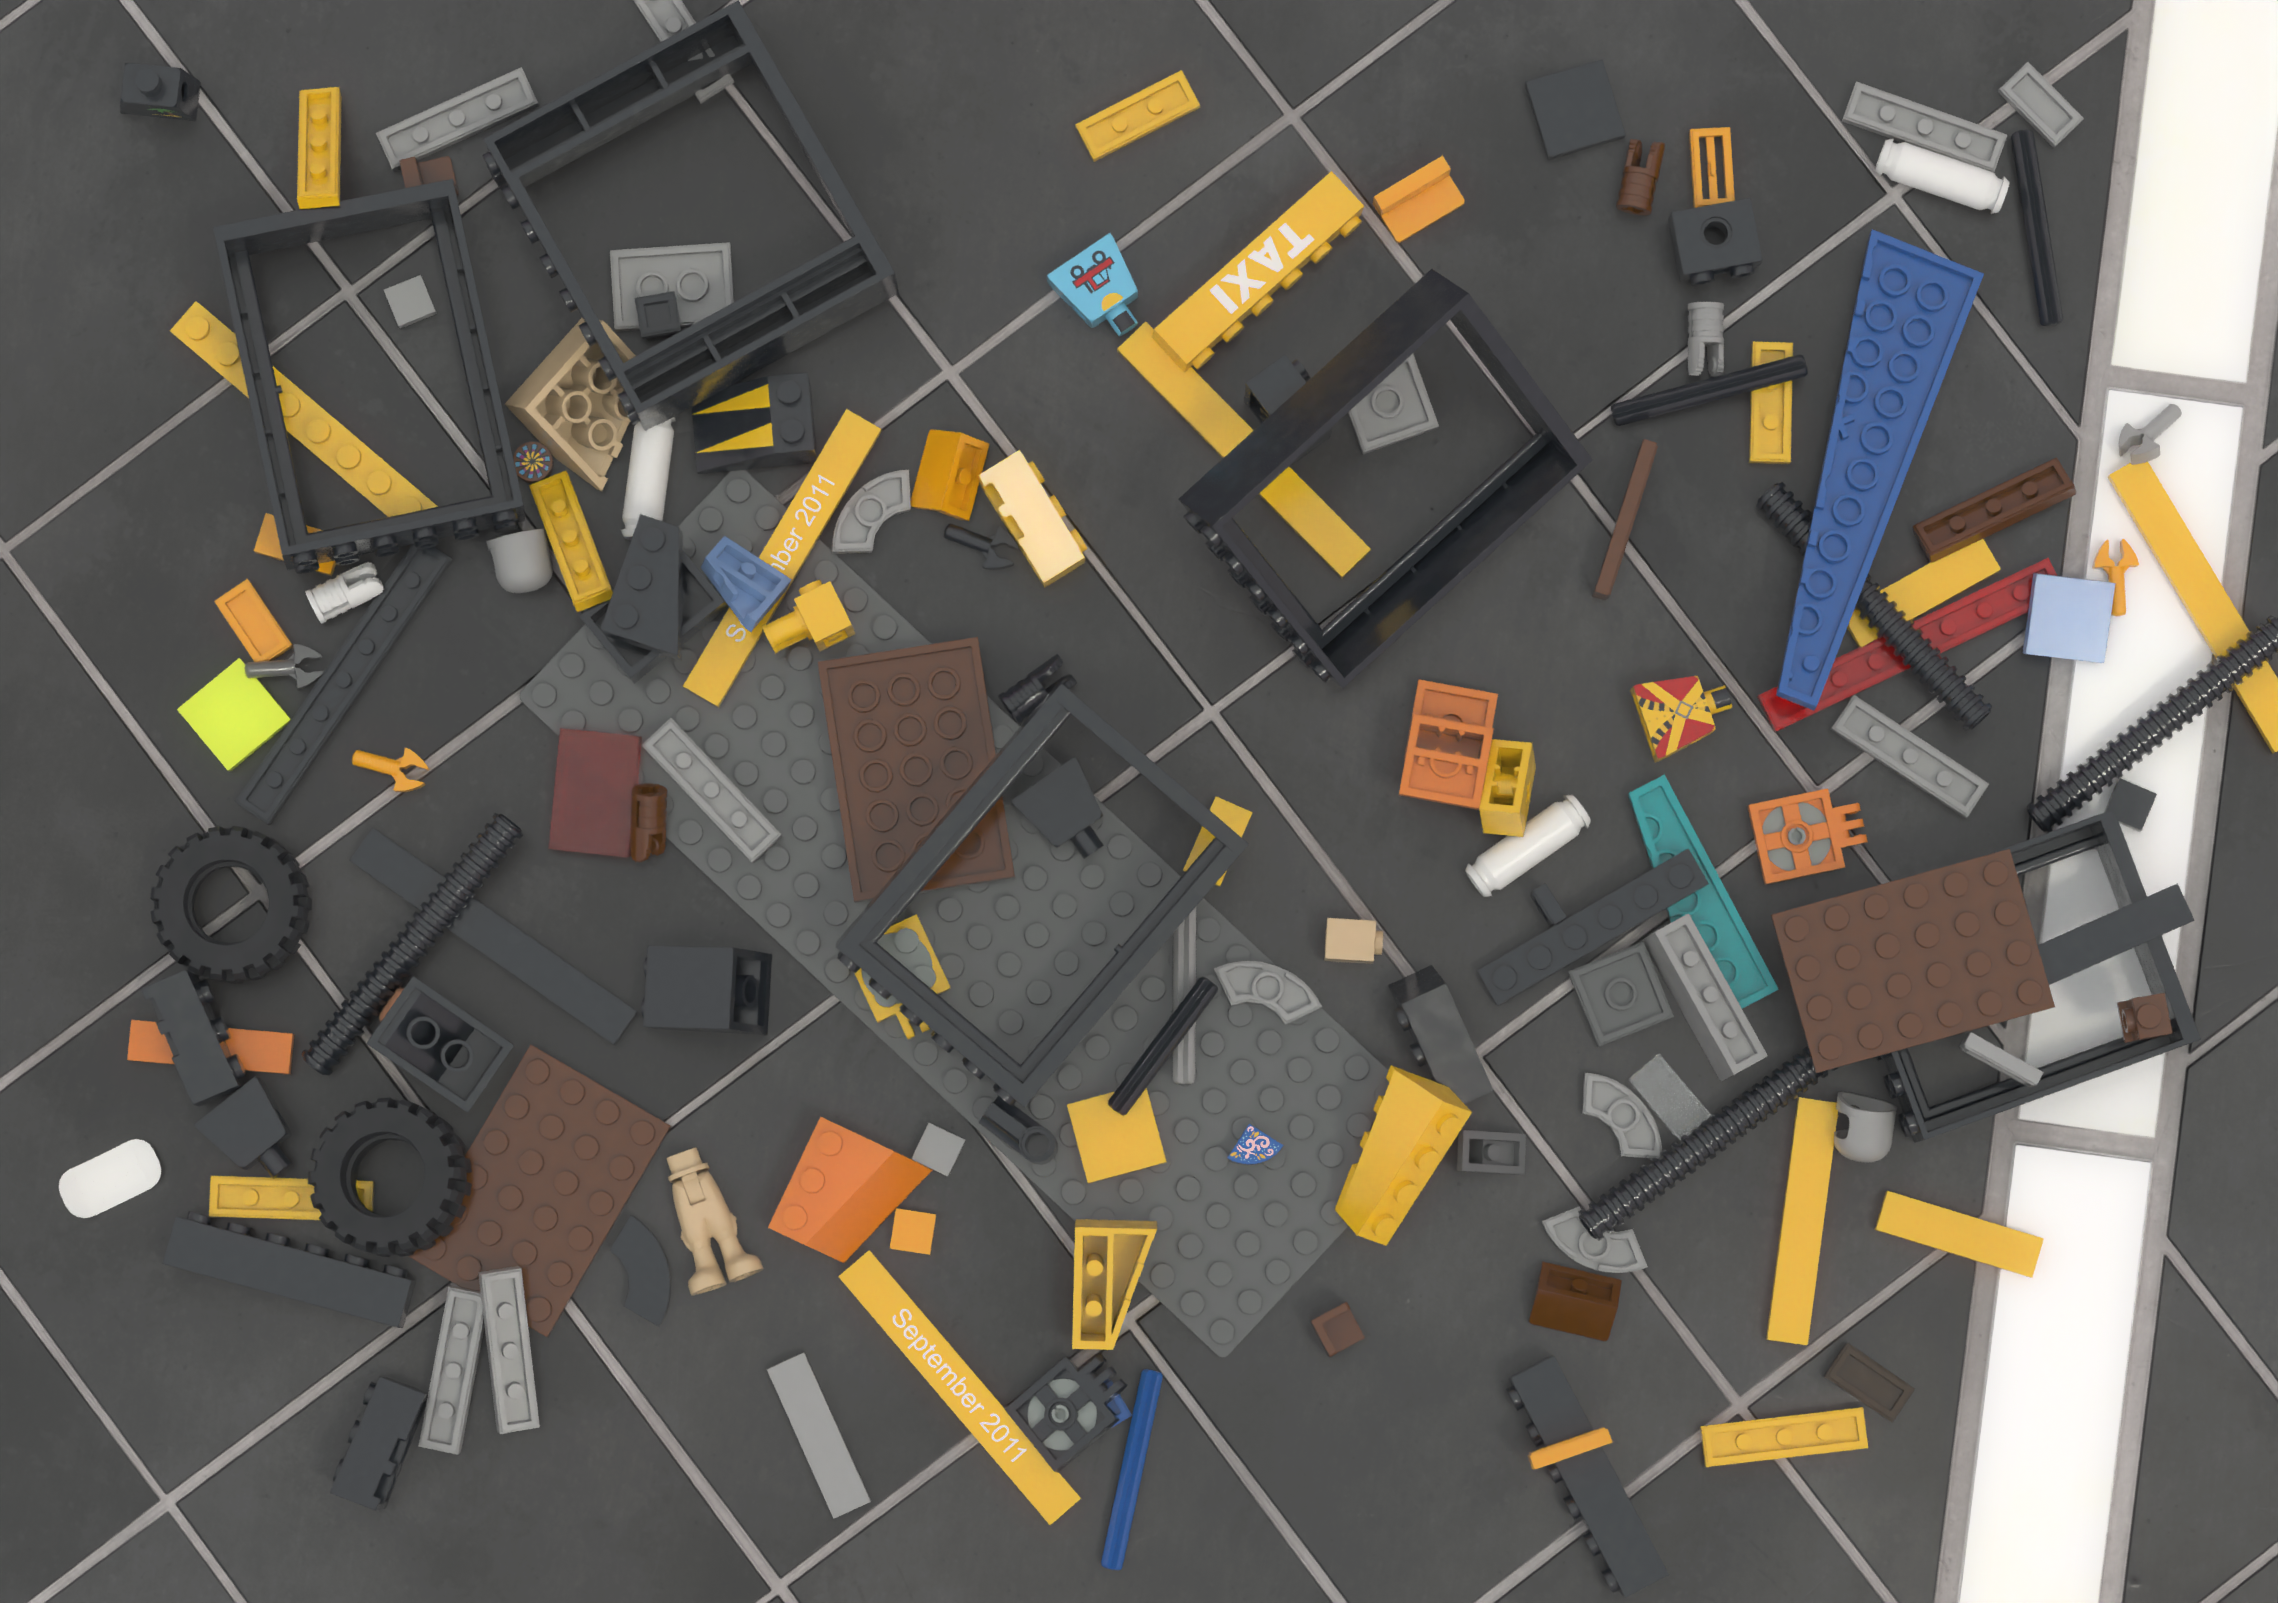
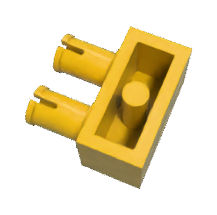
[762,580,855,654]

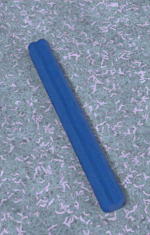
[1101,1369,1163,1570]

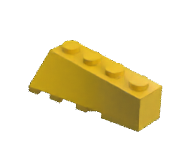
[1334,1065,1472,1246]

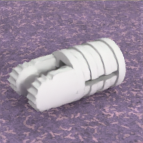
[305,562,384,624]

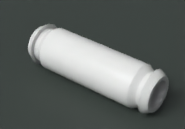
[1875,138,2010,214]
[621,417,676,540]
[1465,795,1591,897]

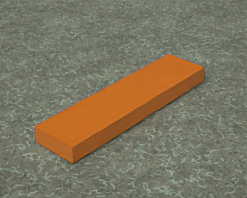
[127,1020,295,1075]

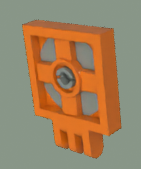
[1747,788,1868,885]

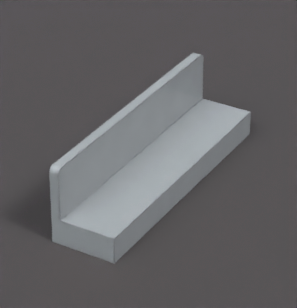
[1643,913,1768,1081]

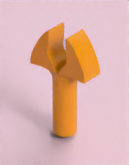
[2092,539,2139,617]
[352,748,430,792]

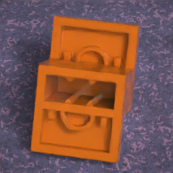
[1398,680,1498,810]

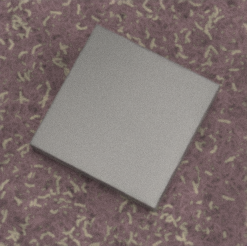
[1348,354,1439,454]

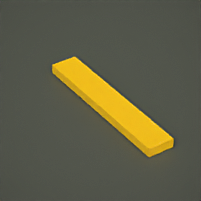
[1766,1097,1838,1345]

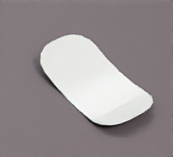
[59,1139,161,1218]

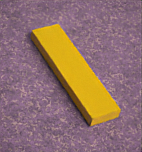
[297,87,341,210]
[529,470,613,612]
[1847,539,2001,647]
[209,1176,375,1220]
[1875,1191,2044,1278]
[1700,1407,1868,1467]

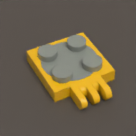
[855,914,951,1039]

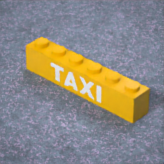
[1152,171,1364,373]

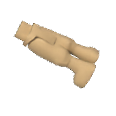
[666,1148,764,1296]

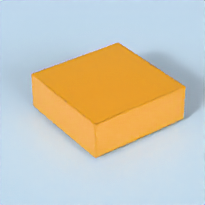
[890,1208,936,1255]

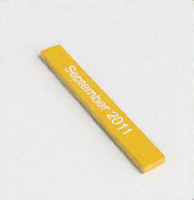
[683,409,882,708]
[838,1250,1081,1525]

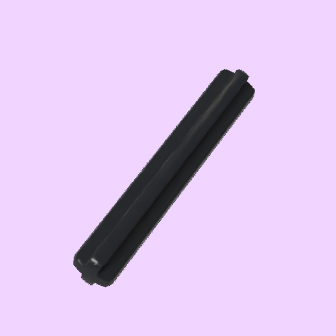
[1108,976,1218,1116]

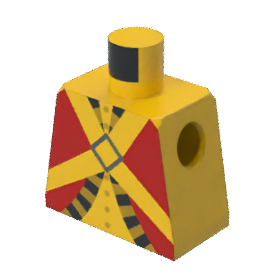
[1630,676,1732,763]

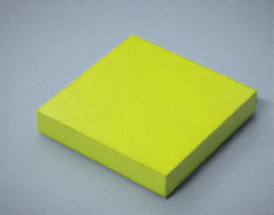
[177,658,291,772]

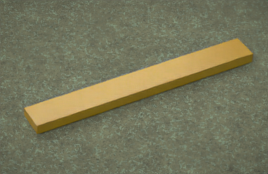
[1117,321,1371,578]
[2108,462,2278,754]

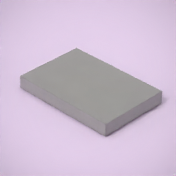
[610,242,734,332]

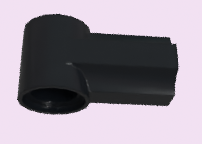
[979,1096,1058,1165]

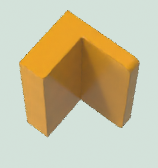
[1373,155,1465,243]
[910,429,989,521]

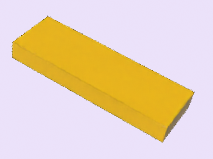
[1075,70,1200,162]
[1749,342,1793,464]

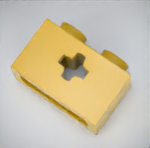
[1479,739,1536,837]

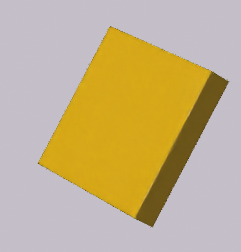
[1067,1088,1166,1184]

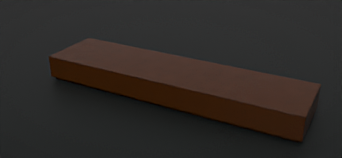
[1592,439,1658,600]
[1912,457,2076,563]

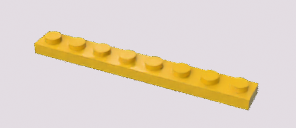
[170,301,438,517]

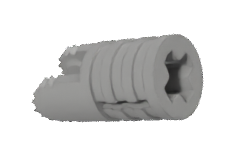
[1688,302,1724,377]

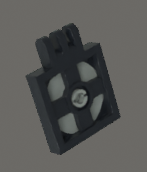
[1005,1354,1127,1473]

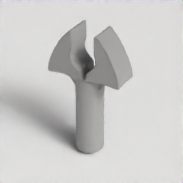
[2119,404,2182,465]

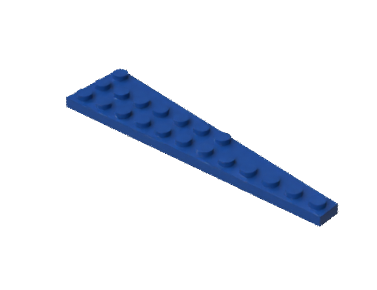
[1776,229,1984,710]

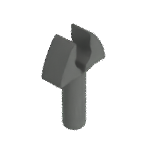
[245,644,324,690]

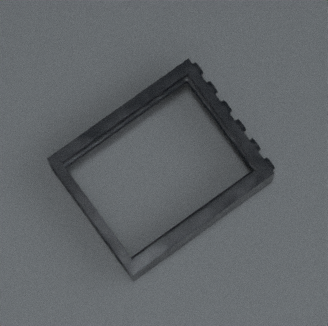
[1875,809,2201,1143]

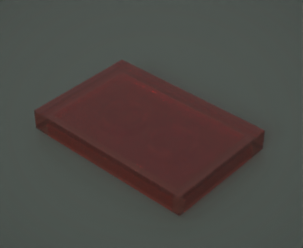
[549,728,642,857]

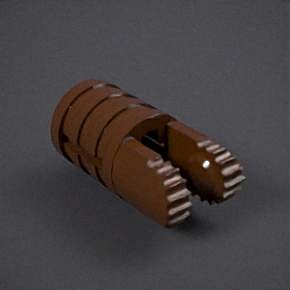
[1616,139,1665,216]
[630,783,667,863]

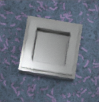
[384,275,437,329]
[912,1123,966,1177]

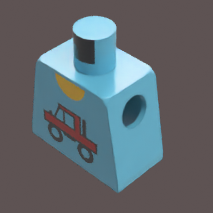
[1047,233,1138,337]

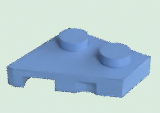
[701,536,792,632]

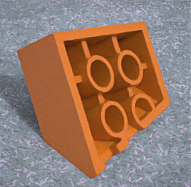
[768,1116,933,1263]

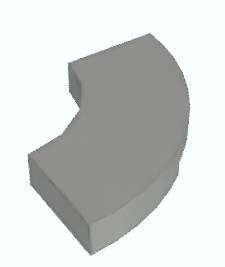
[831,470,911,554]
[1214,961,1322,1025]
[1582,1073,1662,1159]
[1541,1206,1648,1273]

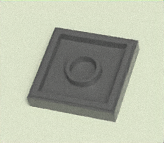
[1568,941,1674,1047]

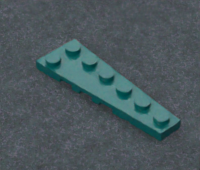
[1628,774,1779,1009]

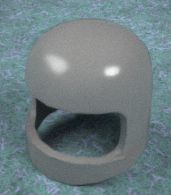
[486,529,553,593]
[1834,1091,1897,1163]

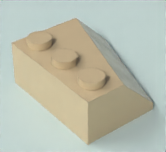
[505,318,636,491]

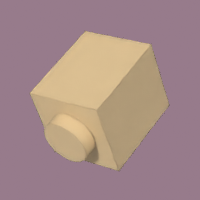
[1324,918,1383,964]

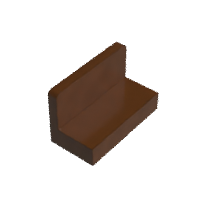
[1529,1262,1622,1341]

